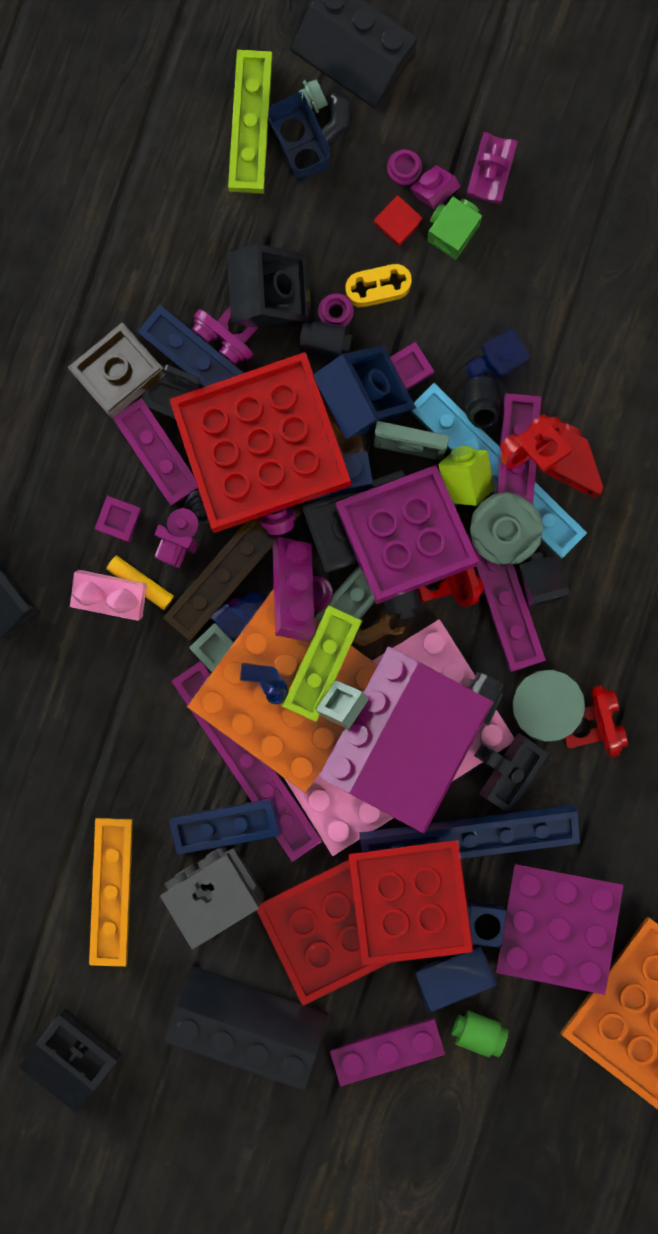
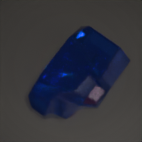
[211,592,268,642]

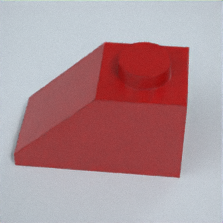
[536,423,603,499]

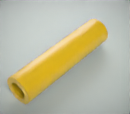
[106,555,175,611]

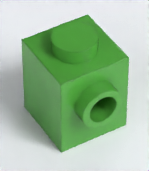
[427,196,482,260]

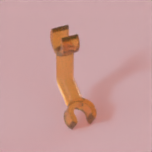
[353,613,406,646]

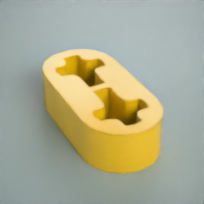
[345,264,412,307]

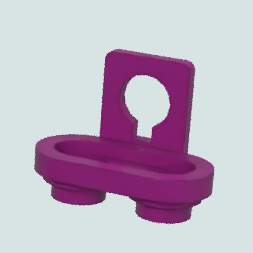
[192,307,258,365]

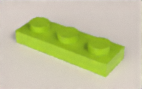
[282,605,362,722]

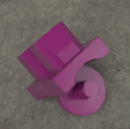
[466,132,518,205]
[154,508,199,569]

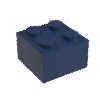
[313,345,416,439]

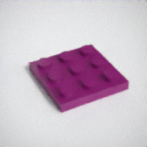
[335,465,479,604]
[496,864,624,995]

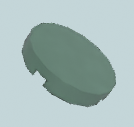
[470,492,543,565]
[513,670,585,742]

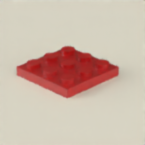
[348,840,474,966]
[257,859,391,1006]

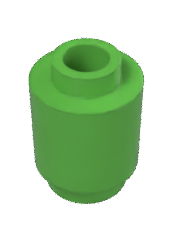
[451,1010,509,1058]

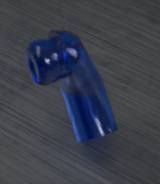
[240,663,288,705]

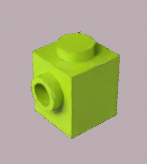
[438,446,495,506]

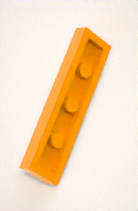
[89,818,133,967]

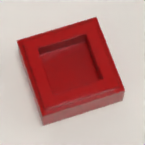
[373,195,423,247]

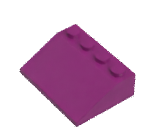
[319,646,494,834]

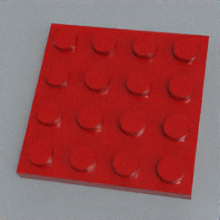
[169,352,352,533]

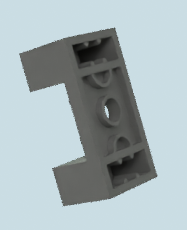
[160,846,265,950]

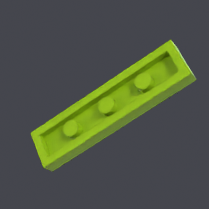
[228,50,273,194]

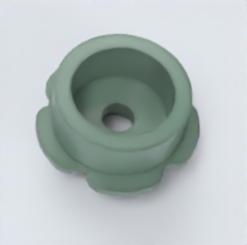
[299,79,328,113]

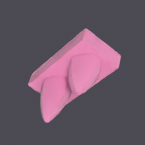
[70,570,147,621]

